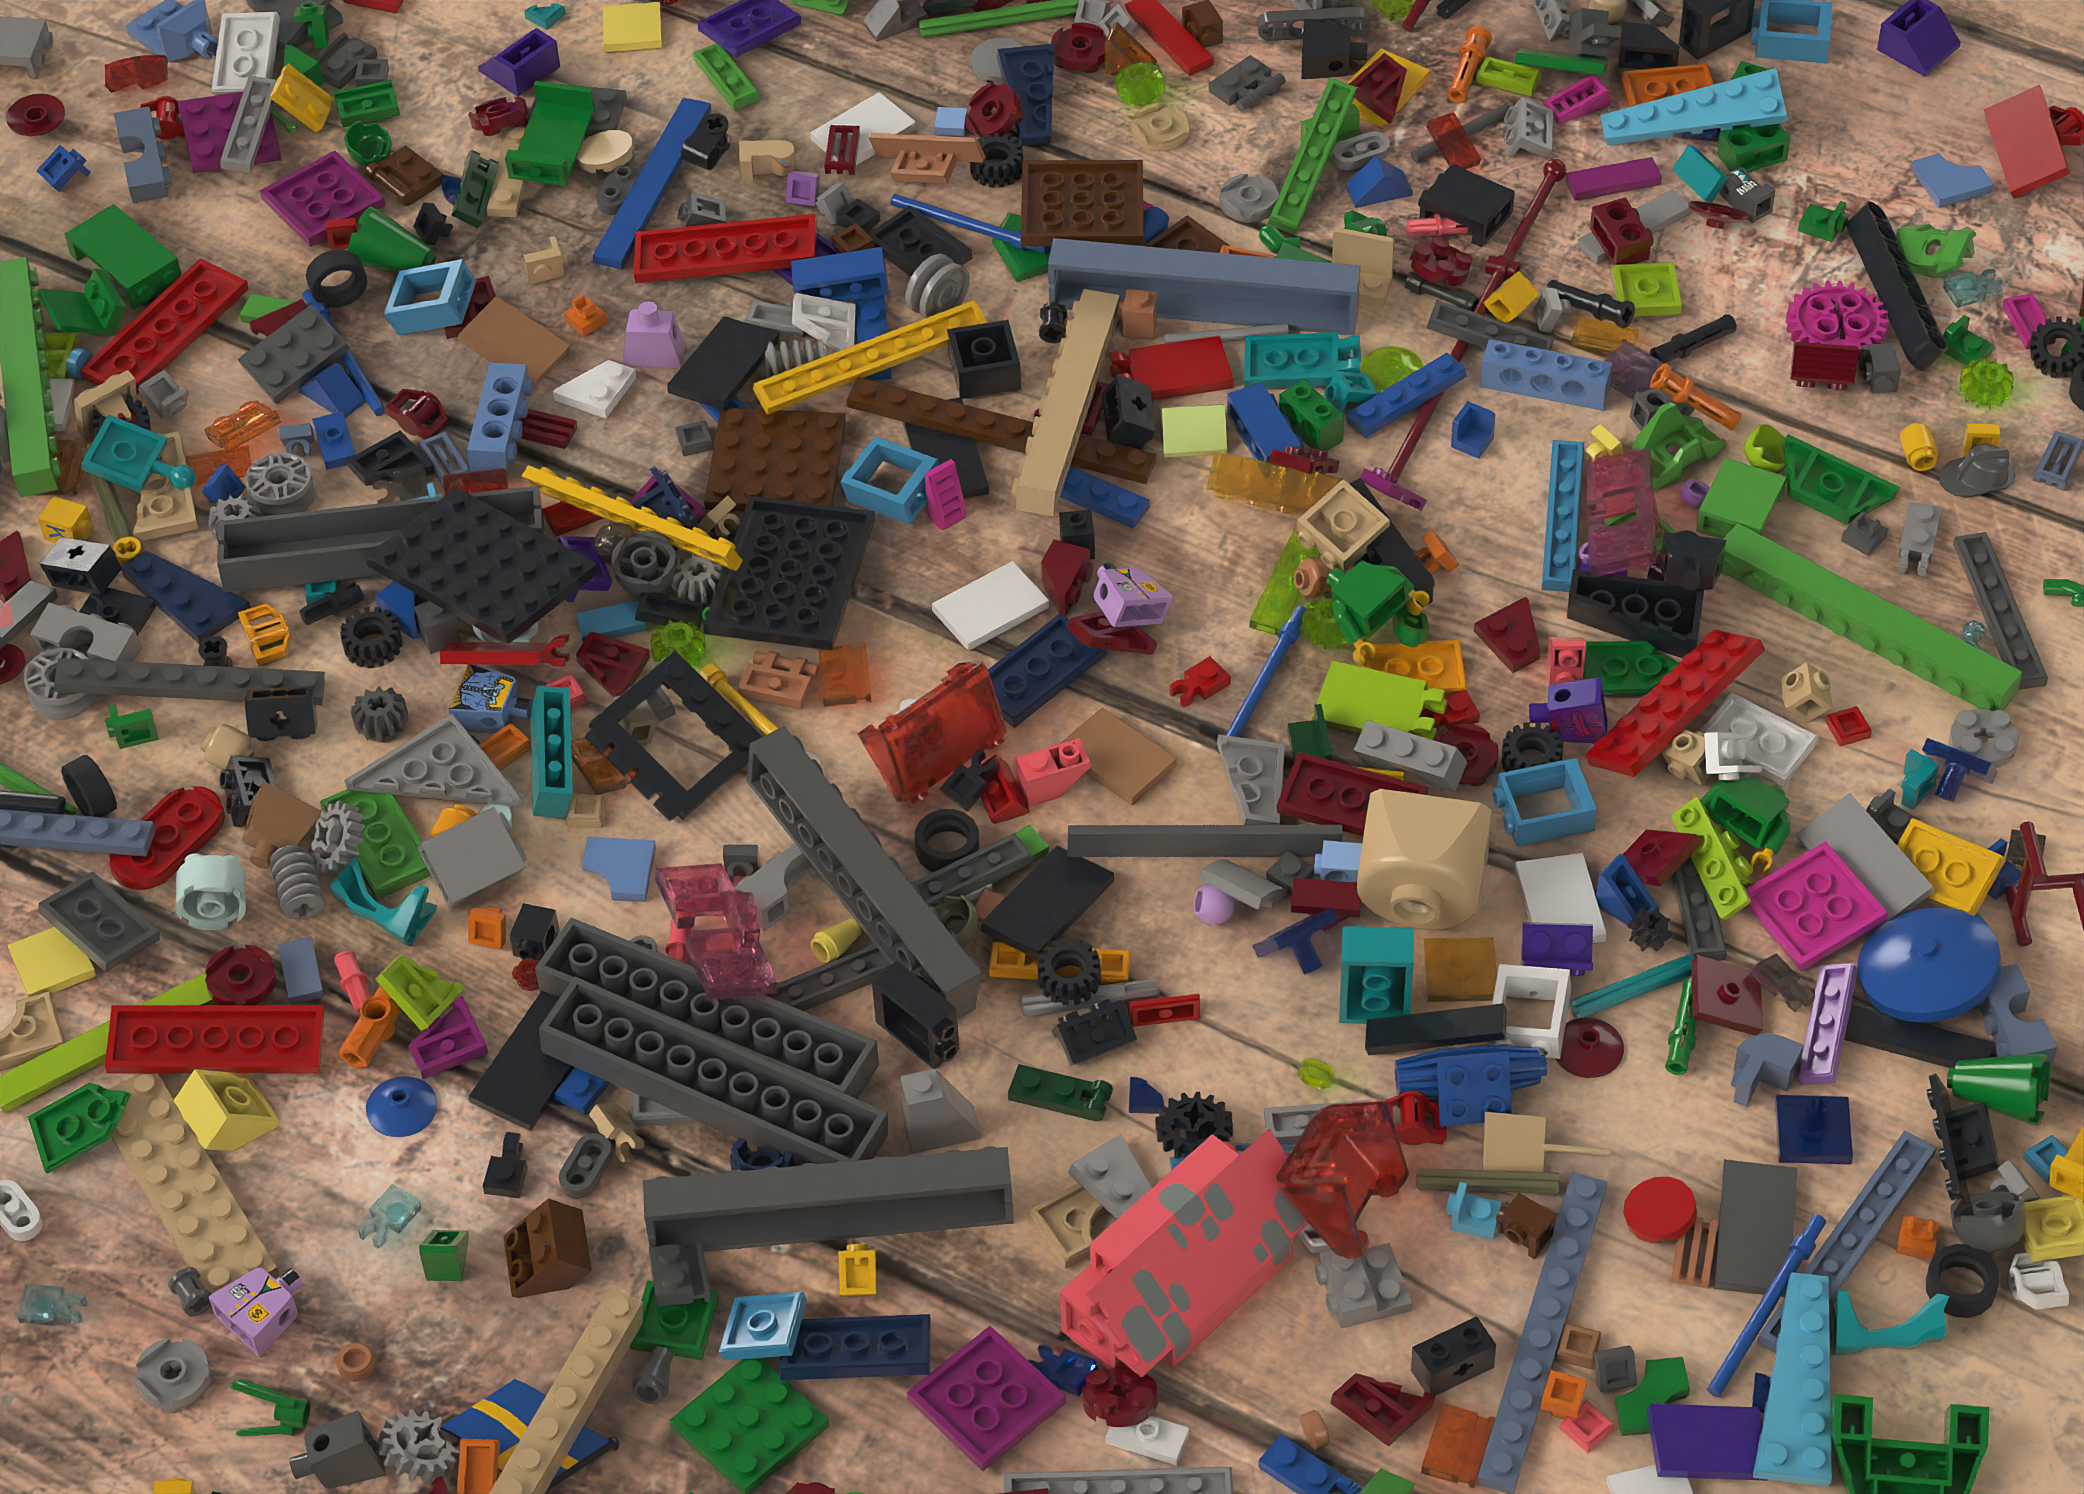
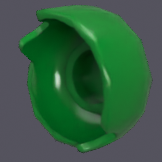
[344,120,392,165]

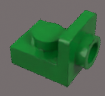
[294,2,330,49]
[1798,201,1849,242]
[1943,315,1994,370]
[105,704,159,749]

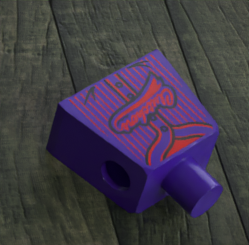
[1529,677,1608,744]

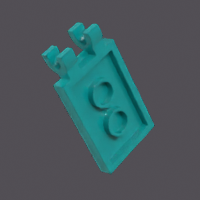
[1244,332,1361,389]

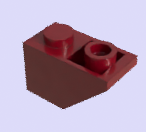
[1041,539,1093,616]

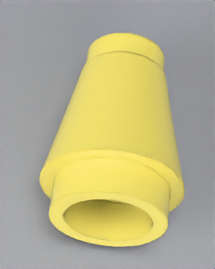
[810,918,862,963]

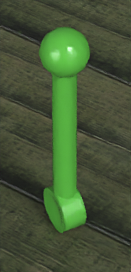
[271,108,298,134]

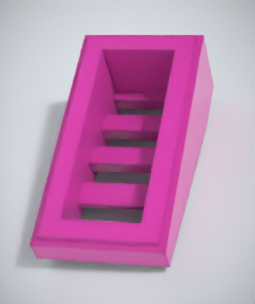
[1543,74,1611,124]
[925,459,966,530]

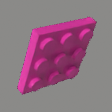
[1746,841,1888,972]

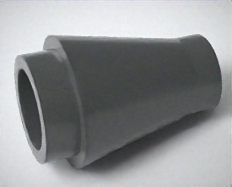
[632,1347,673,1404]

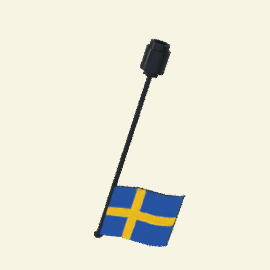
[440,1379,620,1493]

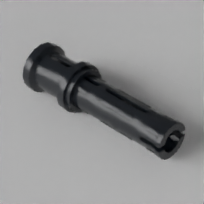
[1546,279,1635,329]

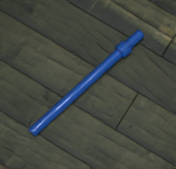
[890,194,1051,254]
[302,289,385,416]
[1217,606,1308,754]
[1707,1214,1826,1397]

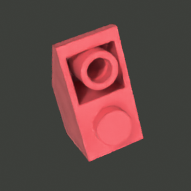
[1547,637,1586,687]
[1016,738,1091,807]

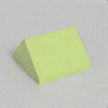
[1160,404,1227,458]

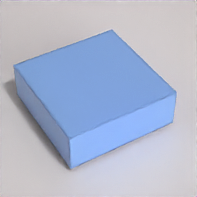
[934,107,967,136]

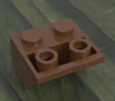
[503,1198,592,1298]

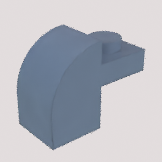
[1731,1034,1804,1107]

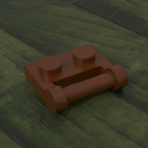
[365,146,445,206]

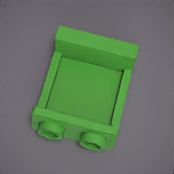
[1696,458,1786,539]

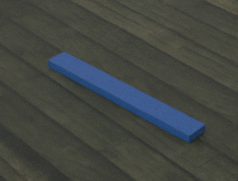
[593,97,711,269]

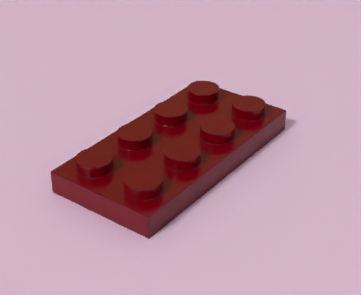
[1276,752,1428,837]

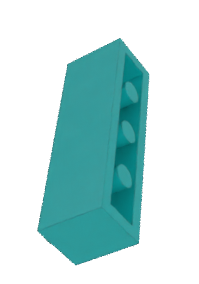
[531,686,573,818]

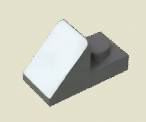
[863,0,928,42]

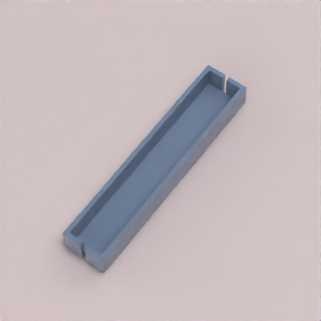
[1048,238,1360,336]

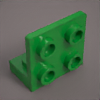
[38,268,126,336]

